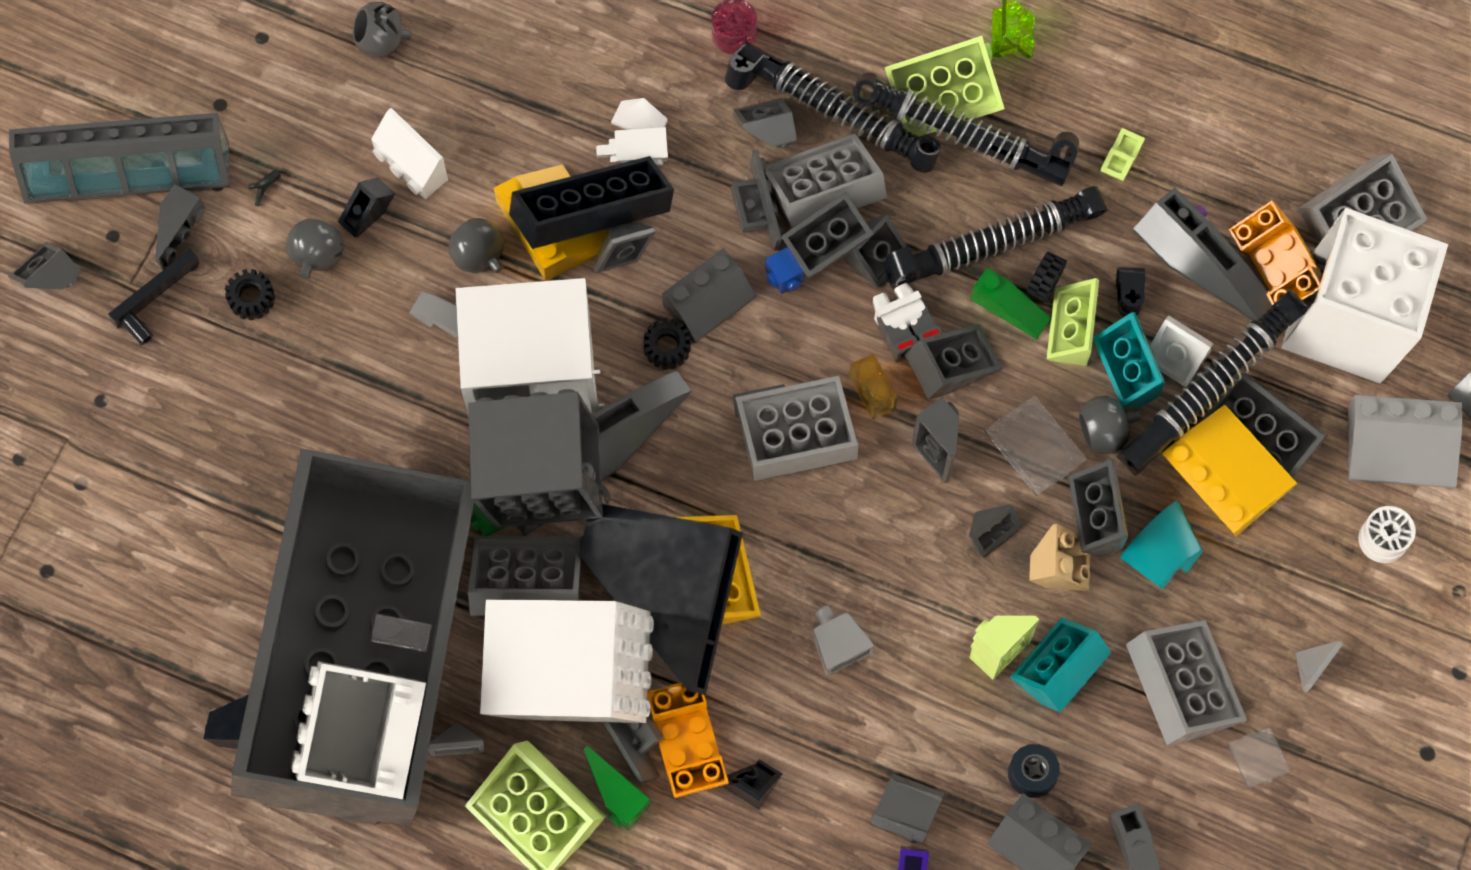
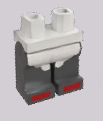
[873,283,943,362]

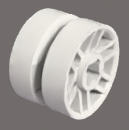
[1358,506,1416,563]

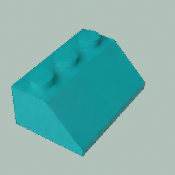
[1093,312,1165,409]
[1010,617,1112,712]

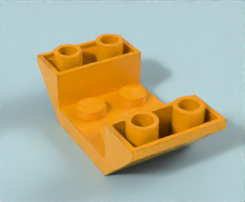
[1229,200,1322,305]
[647,683,729,798]

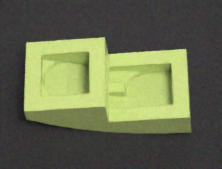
[1100,128,1145,182]

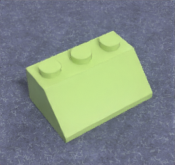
[969,616,1039,680]

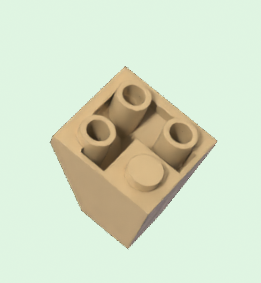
[1029,524,1090,591]

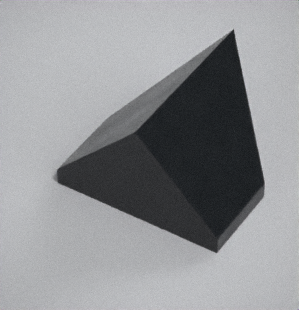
[722,759,782,810]

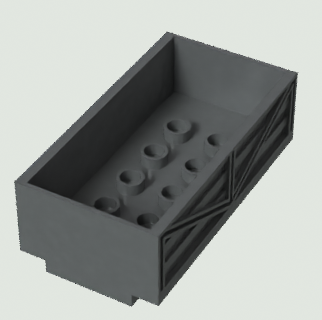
[231,448,474,827]

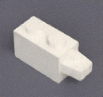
[596,127,668,167]

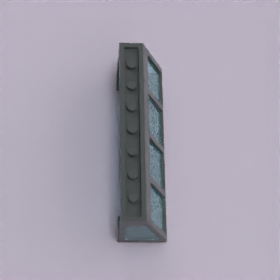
[9,113,230,203]

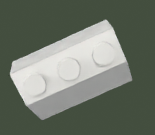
[371,108,448,200]

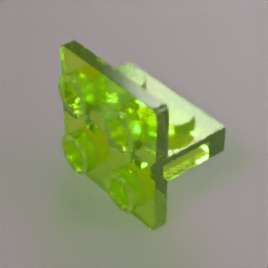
[991,0,1035,59]

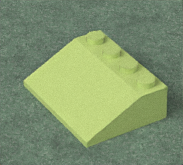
[884,36,1004,137]
[465,740,606,870]

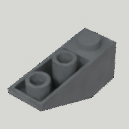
[155,184,205,270]
[1108,803,1161,870]

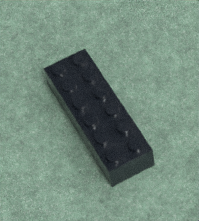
[509,156,674,249]

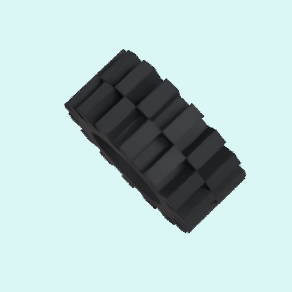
[1026,251,1067,302]
[225,269,275,320]
[643,318,691,370]

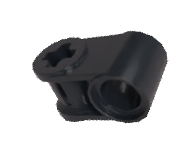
[1116,267,1145,317]

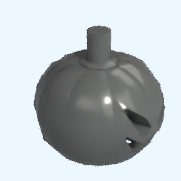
[353,2,412,57]
[449,218,505,274]
[285,219,344,279]
[1079,396,1141,454]

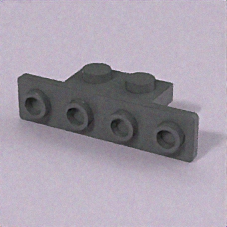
[731,150,784,251]
[604,714,664,784]

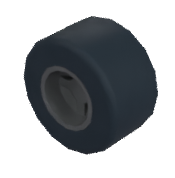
[1008,744,1060,798]

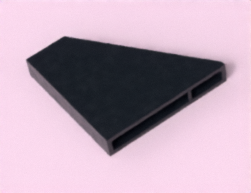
[579,504,743,695]

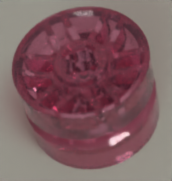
[712,0,757,54]

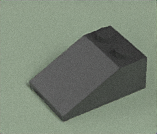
[905,324,1003,400]

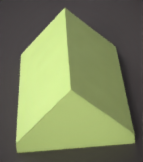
[1047,278,1099,366]

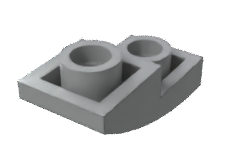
[409,292,458,338]

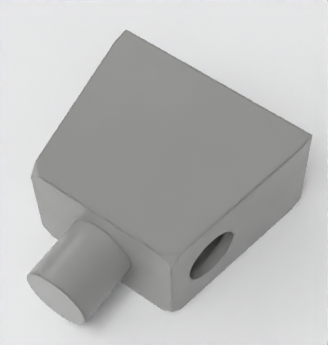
[813,606,874,677]

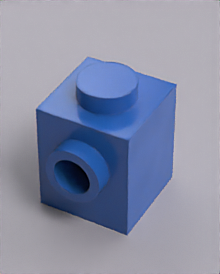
[765,247,804,294]

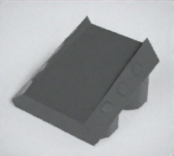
[871,774,945,843]

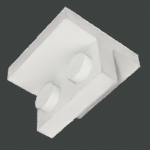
[1150,316,1214,387]

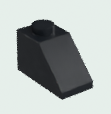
[338,178,395,238]

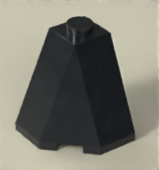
[203,694,249,749]

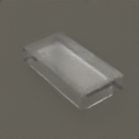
[371,614,432,652]

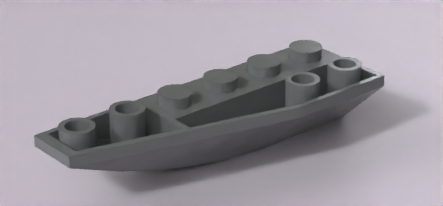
[1133,188,1272,320]
[592,371,691,481]

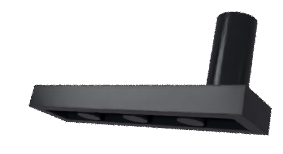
[108,249,199,345]

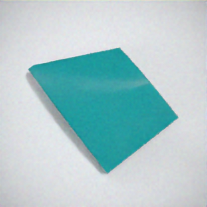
[1120,501,1203,589]

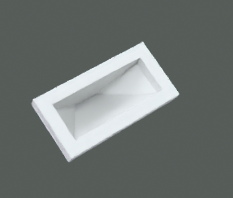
[611,98,668,130]

